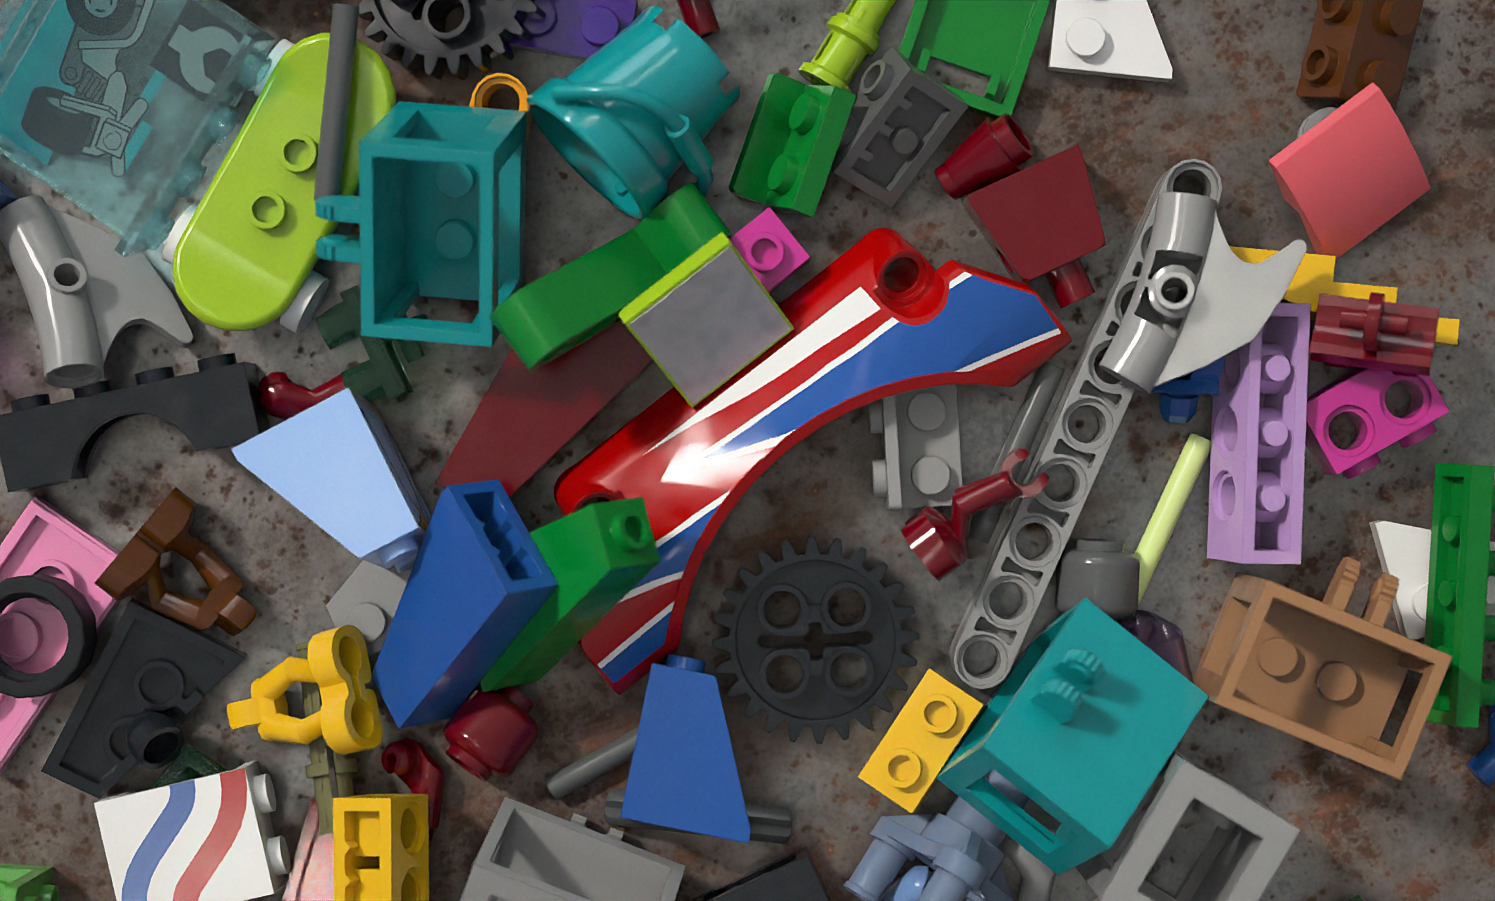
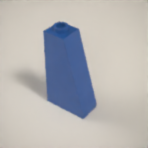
[372,479,559,729]

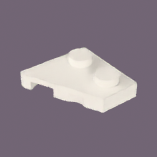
[1047,0,1173,83]

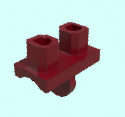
[1309,292,1440,377]

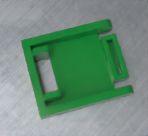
[899,0,1050,120]

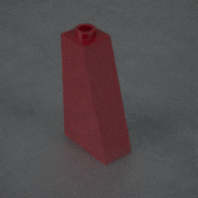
[435,322,655,500]

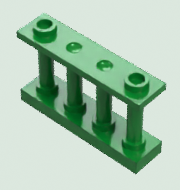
[1422,463,1495,728]

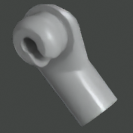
[999,835,1056,901]

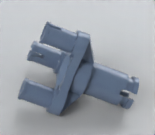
[843,770,1030,901]

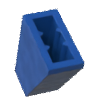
[620,654,751,843]

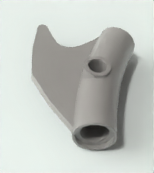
[1099,192,1307,395]
[0,195,193,389]

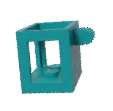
[315,101,527,347]
[936,598,1209,875]

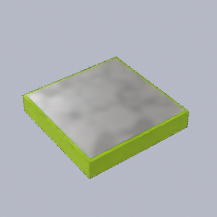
[617,232,795,408]

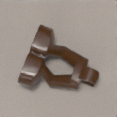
[94,487,257,636]

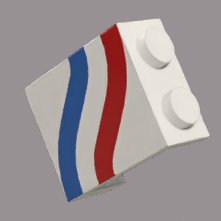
[94,760,291,901]

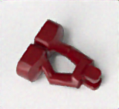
[901,447,1049,581]

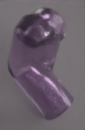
[1119,610,1194,684]

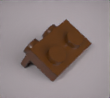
[1296,0,1424,112]

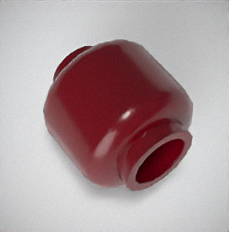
[443,686,539,782]

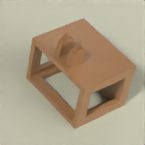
[1191,556,1453,780]

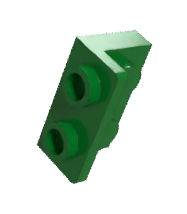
[729,73,857,217]

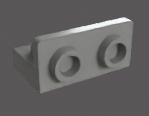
[868,384,963,510]

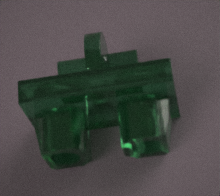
[315,285,429,401]

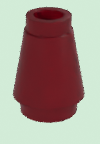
[935,113,1034,200]

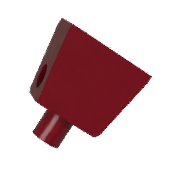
[962,144,1106,309]

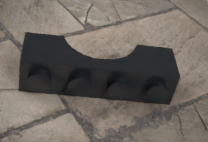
[0,353,270,492]

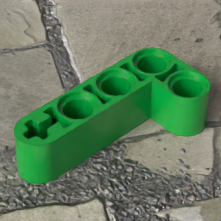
[489,183,733,371]

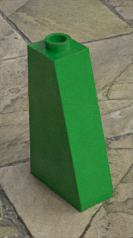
[480,497,660,692]

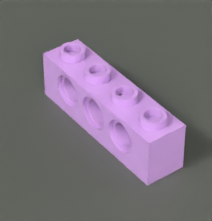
[1207,303,1311,564]

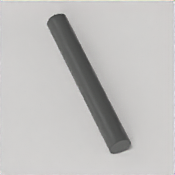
[313,3,359,201]
[968,362,1065,544]
[545,726,639,801]

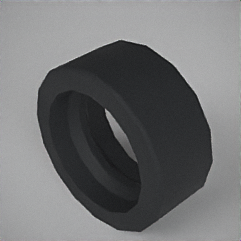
[0,574,98,699]

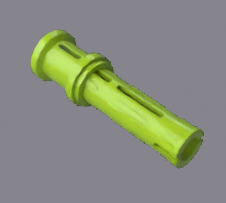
[798,0,897,92]

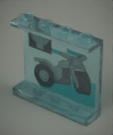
[0,0,277,257]

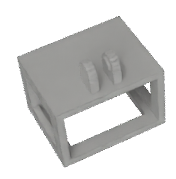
[1075,750,1300,901]
[460,797,686,901]

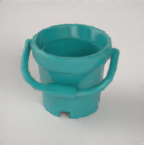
[527,5,740,220]

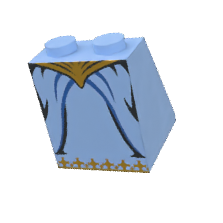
[232,388,432,572]

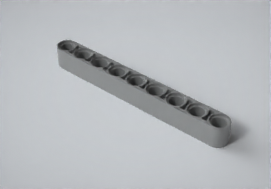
[949,159,1222,689]

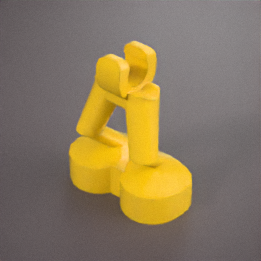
[227,625,383,755]

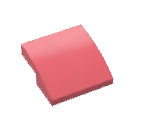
[1268,82,1431,260]

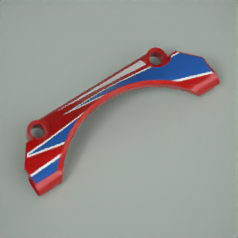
[554,228,1072,695]

